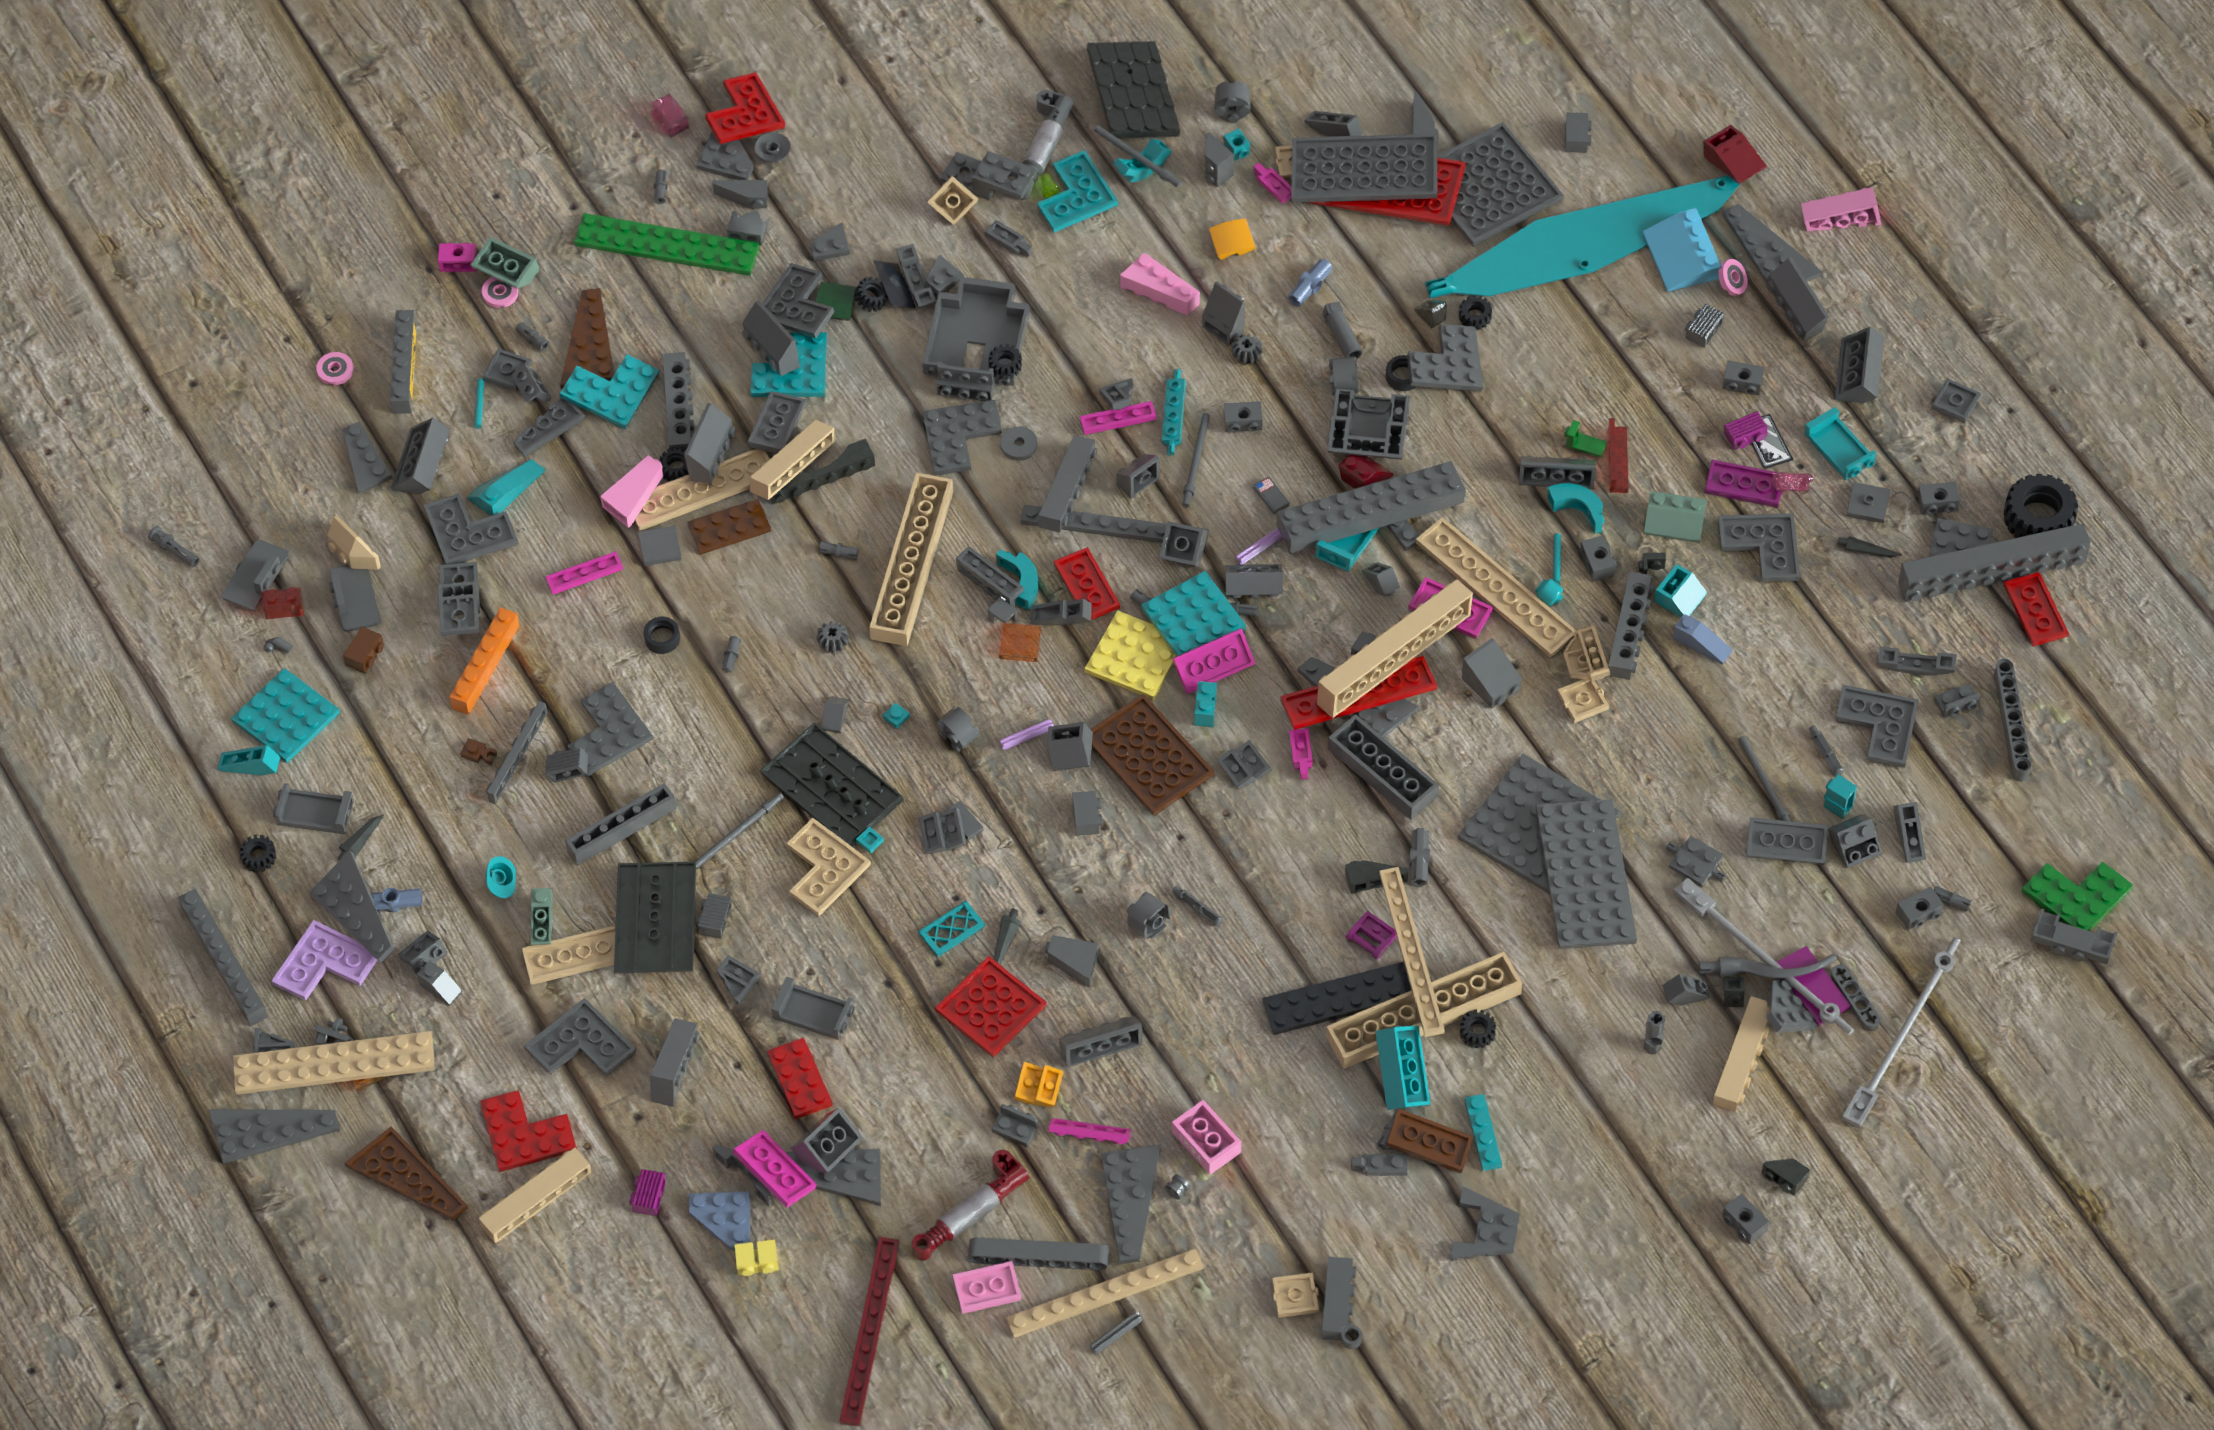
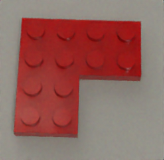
[705,72,786,144]
[480,1090,577,1172]

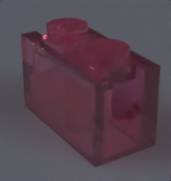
[651,93,689,137]

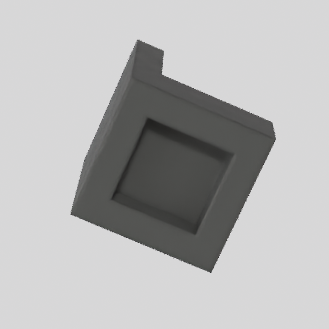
[988,598,1018,623]

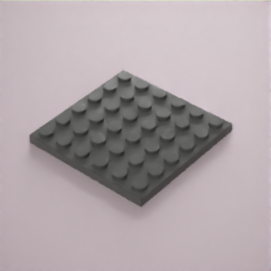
[1437,122,1564,247]
[1458,753,1620,893]

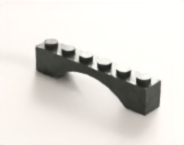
[769,438,875,504]

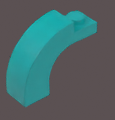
[1113,139,1172,182]
[1547,483,1605,534]
[996,549,1038,611]

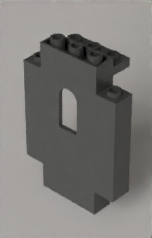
[923,277,1030,401]

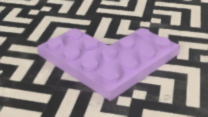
[272,920,378,1001]

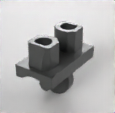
[315,1018,354,1045]

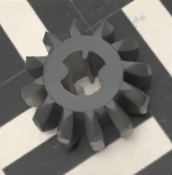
[1231,333,1262,365]
[816,621,849,654]

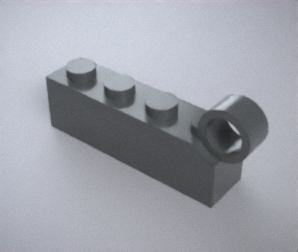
[1322,1256,1362,1349]

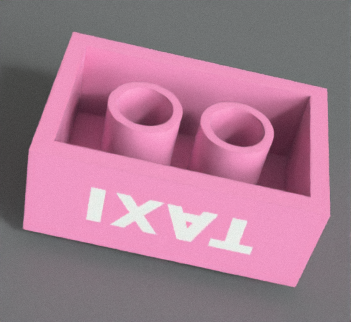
[1172,1100,1241,1175]

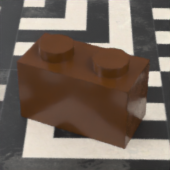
[343,627,384,674]

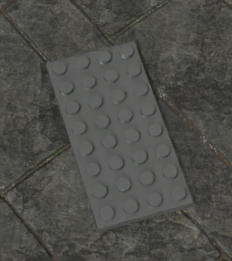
[1291,133,1437,203]
[1535,799,1637,949]

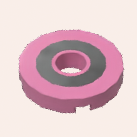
[1718,259,1748,296]
[482,277,518,308]
[316,352,354,386]

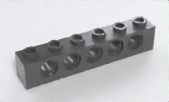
[663,352,694,451]
[1608,571,1655,680]

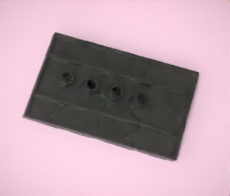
[1086,41,1180,138]
[760,722,904,847]
[614,862,696,974]

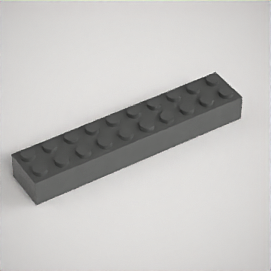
[1276,461,1466,554]
[1898,524,2091,602]

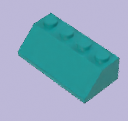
[1376,1026,1431,1110]

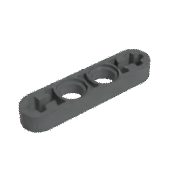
[1831,965,1880,1031]

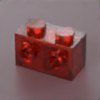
[262,587,304,620]

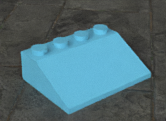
[1643,208,1721,292]

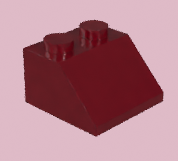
[1338,455,1394,489]

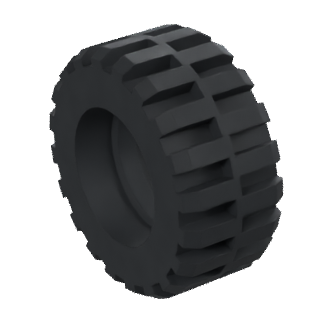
[2003,474,2078,538]

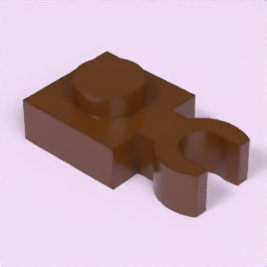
[460,738,497,765]

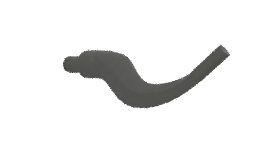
[1699,954,1837,978]

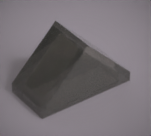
[1414,300,1447,329]

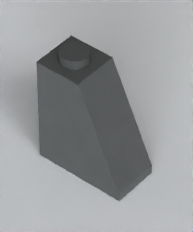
[1045,935,1098,987]

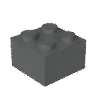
[1159,521,1208,568]

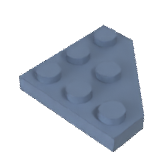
[689,1191,750,1250]

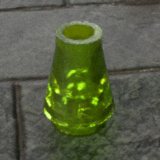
[1041,174,1060,199]

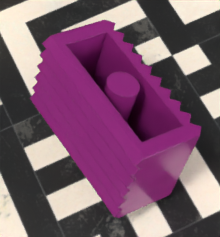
[1723,411,1768,450]
[629,1169,666,1216]

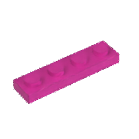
[1080,401,1156,435]
[545,551,623,595]
[1049,1118,1131,1144]

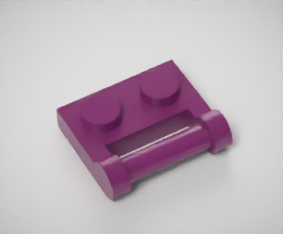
[1346,910,1397,960]

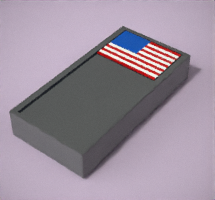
[1253,476,1290,514]

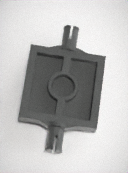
[1666,835,1727,887]

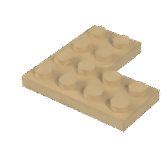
[787,818,871,917]

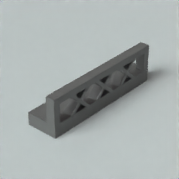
[956,546,1024,608]

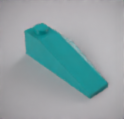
[467,459,545,516]

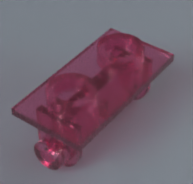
[1772,472,1813,491]

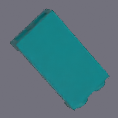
[1804,407,1877,480]
[1315,528,1379,572]

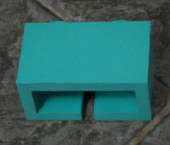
[1194,681,1217,727]
[1823,774,1858,819]

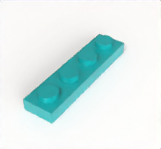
[1464,1094,1502,1171]

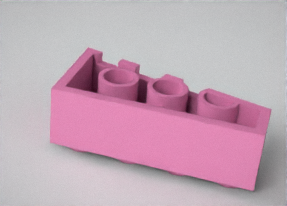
[1801,187,1881,231]
[1120,253,1199,316]

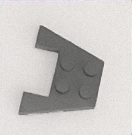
[1450,1187,1520,1261]

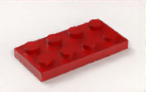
[1054,547,1120,620]
[2003,572,2069,647]
[767,1037,833,1120]

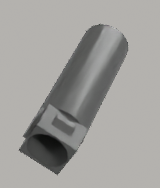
[1322,302,1363,360]

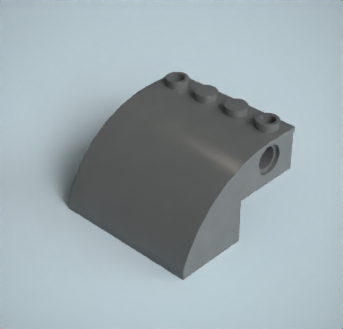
[1327,388,1410,460]

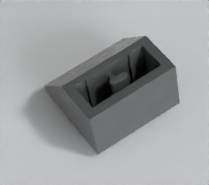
[1047,722,1093,771]
[1828,814,1882,868]

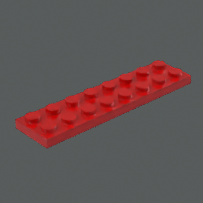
[1280,656,1437,730]

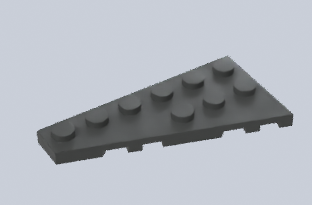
[310,850,395,963]
[209,1109,340,1164]
[1101,1144,1161,1264]
[786,1149,881,1206]

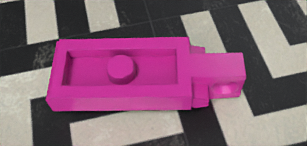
[1253,163,1292,204]
[1289,729,1313,780]

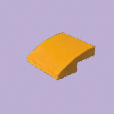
[1209,219,1256,260]
[1013,1062,1064,1107]

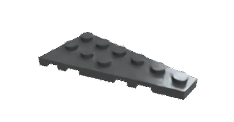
[1722,204,1822,295]
[1298,657,1419,738]

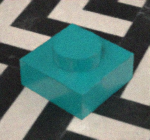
[883,703,910,729]
[856,827,884,854]

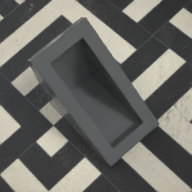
[822,696,850,733]

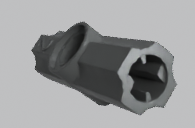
[1410,828,1430,887]
[1644,1011,1665,1054]

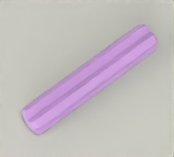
[1236,528,1282,565]
[1000,719,1054,750]

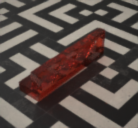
[1608,418,1629,493]

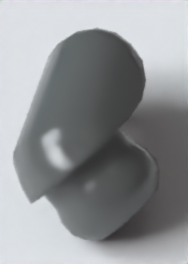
[264,637,293,653]

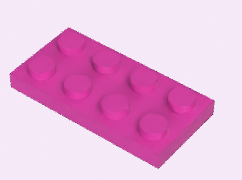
[1408,577,1493,639]
[1172,629,1256,694]
[733,1130,817,1208]

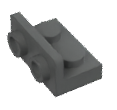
[512,364,551,403]
[1934,684,1981,718]
[398,931,447,975]
[991,1104,1038,1147]

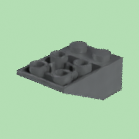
[1202,281,1245,346]

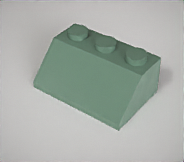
[471,237,539,288]
[1644,491,1707,543]

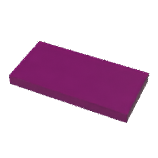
[1704,459,1785,508]
[1776,946,1851,1027]

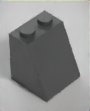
[1462,638,1522,708]

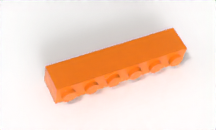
[449,607,520,715]

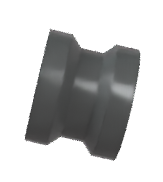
[1164,1174,1190,1200]

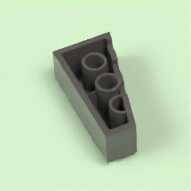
[650,1018,700,1107]

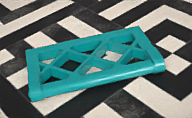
[918,900,986,957]

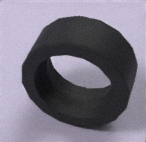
[1386,355,1416,391]
[643,616,680,654]

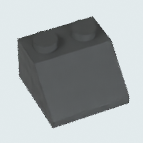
[1205,133,1234,187]
[1116,454,1160,499]

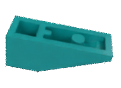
[217,745,280,776]

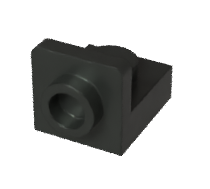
[1638,552,1666,574]
[1723,977,1745,1007]

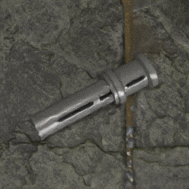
[148,526,200,567]

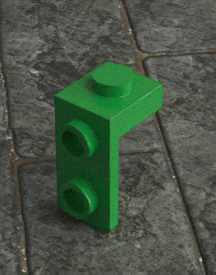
[1564,420,1607,457]

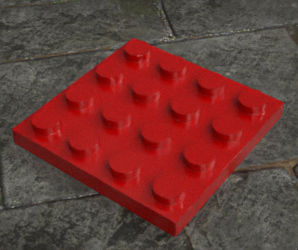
[935,956,1047,1058]

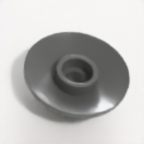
[755,132,791,163]

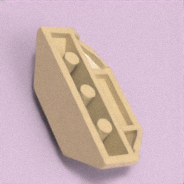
[327,513,381,570]
[1563,625,1610,681]

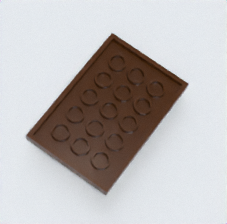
[1090,694,1215,816]

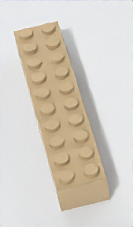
[869,473,953,646]
[1317,579,1473,718]
[1326,952,1522,1069]

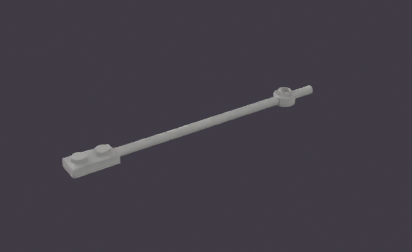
[1674,878,1854,1035]
[1842,937,1961,1129]

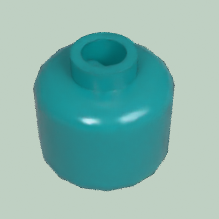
[1535,579,1564,607]

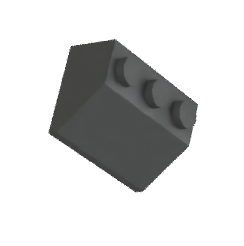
[1225,564,1283,598]
[791,1107,863,1174]

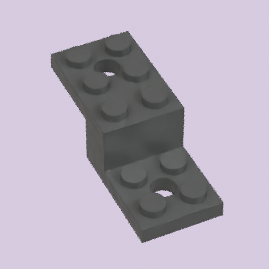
[940,151,1037,200]
[438,562,480,637]

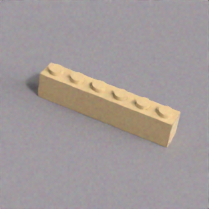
[749,420,834,500]
[1713,996,1770,1112]
[479,1148,592,1243]

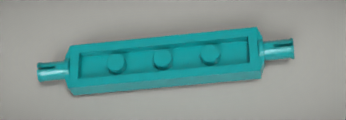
[1162,369,1186,456]

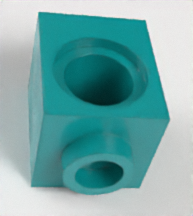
[1223,128,1250,161]

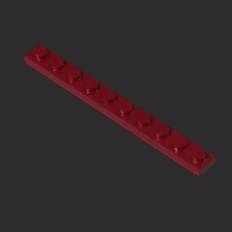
[839,1237,900,1427]

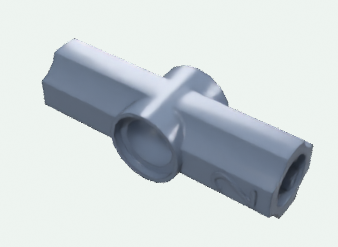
[1288,259,1333,307]
[371,888,423,912]

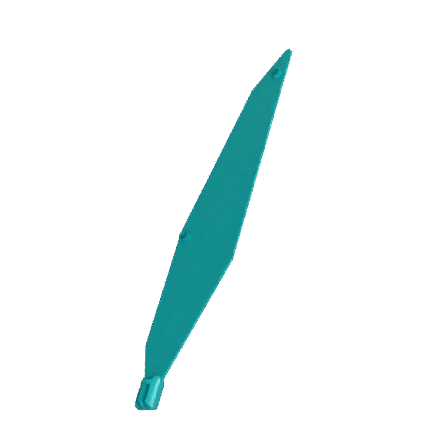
[1425,176,1741,299]

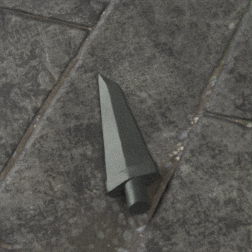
[1837,536,1902,557]
[337,814,385,860]
[994,908,1021,965]

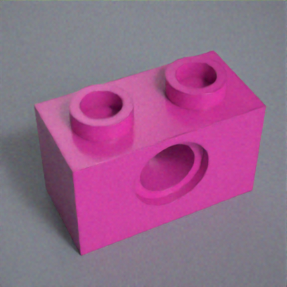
[438,243,478,272]

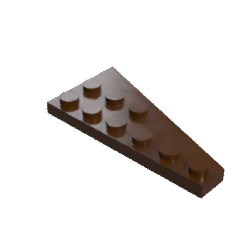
[560,288,614,389]
[345,1126,468,1221]

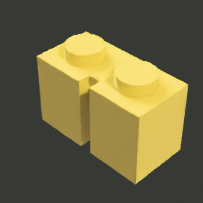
[735,1240,779,1276]

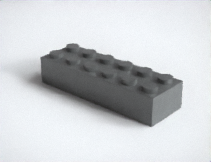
[1328,714,1439,820]

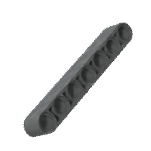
[1994,658,2031,782]
[968,1237,1109,1270]

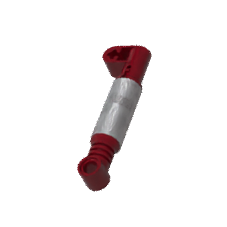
[912,1150,1030,1261]

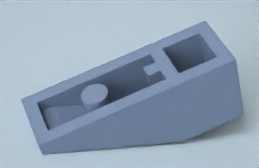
[1673,613,1733,665]

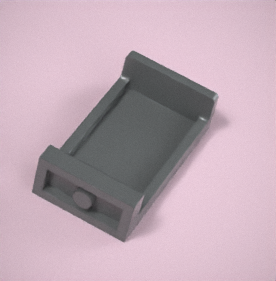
[273,783,354,834]
[771,976,855,1040]

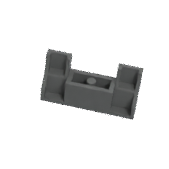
[2031,909,2118,964]

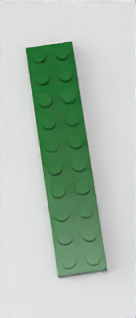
[574,213,759,276]

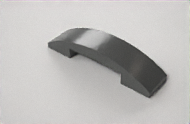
[896,244,936,308]
[1878,647,1957,675]
[712,1145,772,1206]

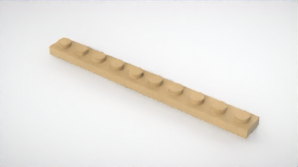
[1379,867,1444,1037]
[1006,1248,1203,1338]

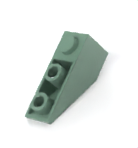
[531,888,553,945]

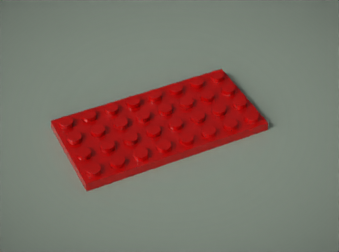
[1308,158,1466,226]

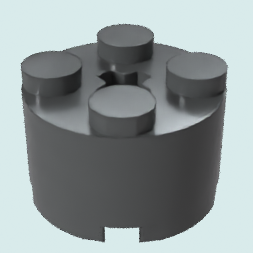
[1214,81,1250,123]
[1329,357,1359,396]
[936,706,980,752]
[1127,892,1171,939]

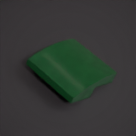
[816,282,857,321]

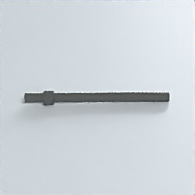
[1094,125,1182,188]
[1182,413,1210,508]
[1738,736,1791,821]
[694,792,784,869]

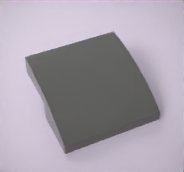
[1217,740,1272,789]
[919,808,967,854]

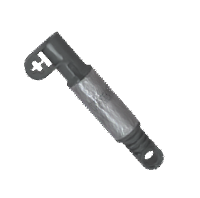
[1014,90,1074,200]

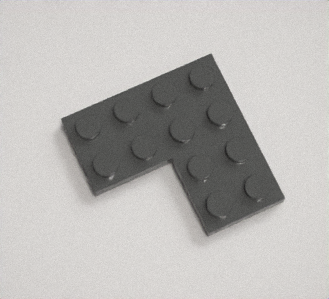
[762,263,834,338]
[1407,324,1483,391]
[922,400,1002,476]
[424,494,518,565]
[1718,514,1800,582]
[567,682,653,776]
[1835,685,1919,768]
[524,998,636,1076]

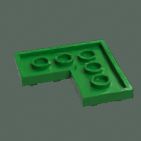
[2022,861,2133,931]

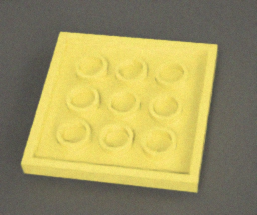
[1085,610,1176,700]

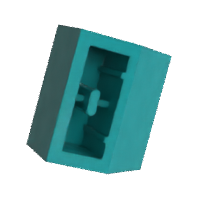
[1654,564,1707,617]

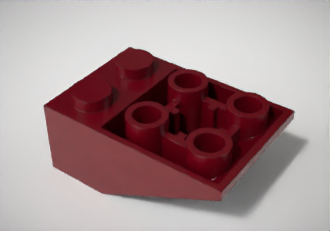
[1703,125,1767,184]

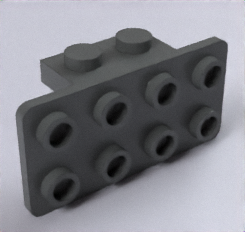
[222,539,289,611]
[329,565,381,632]

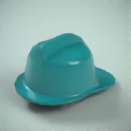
[485,856,516,898]

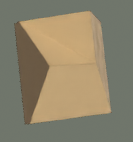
[927,176,979,225]

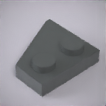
[810,223,850,261]
[925,255,964,296]
[1099,378,1134,410]
[717,955,761,1005]
[254,1028,295,1053]

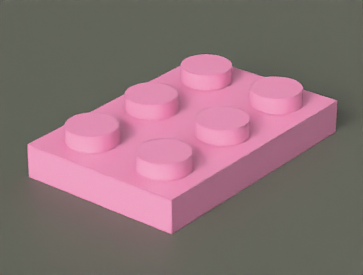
[953,1261,1022,1314]

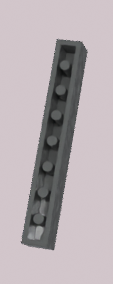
[178,889,268,1026]

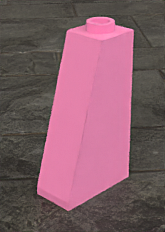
[600,455,663,528]

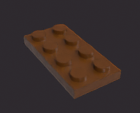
[688,499,771,555]
[1386,1108,1473,1174]

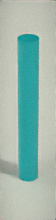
[474,379,484,429]
[1553,533,1561,584]

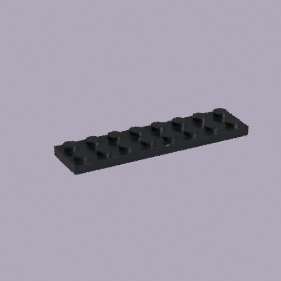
[1262,962,1411,1035]

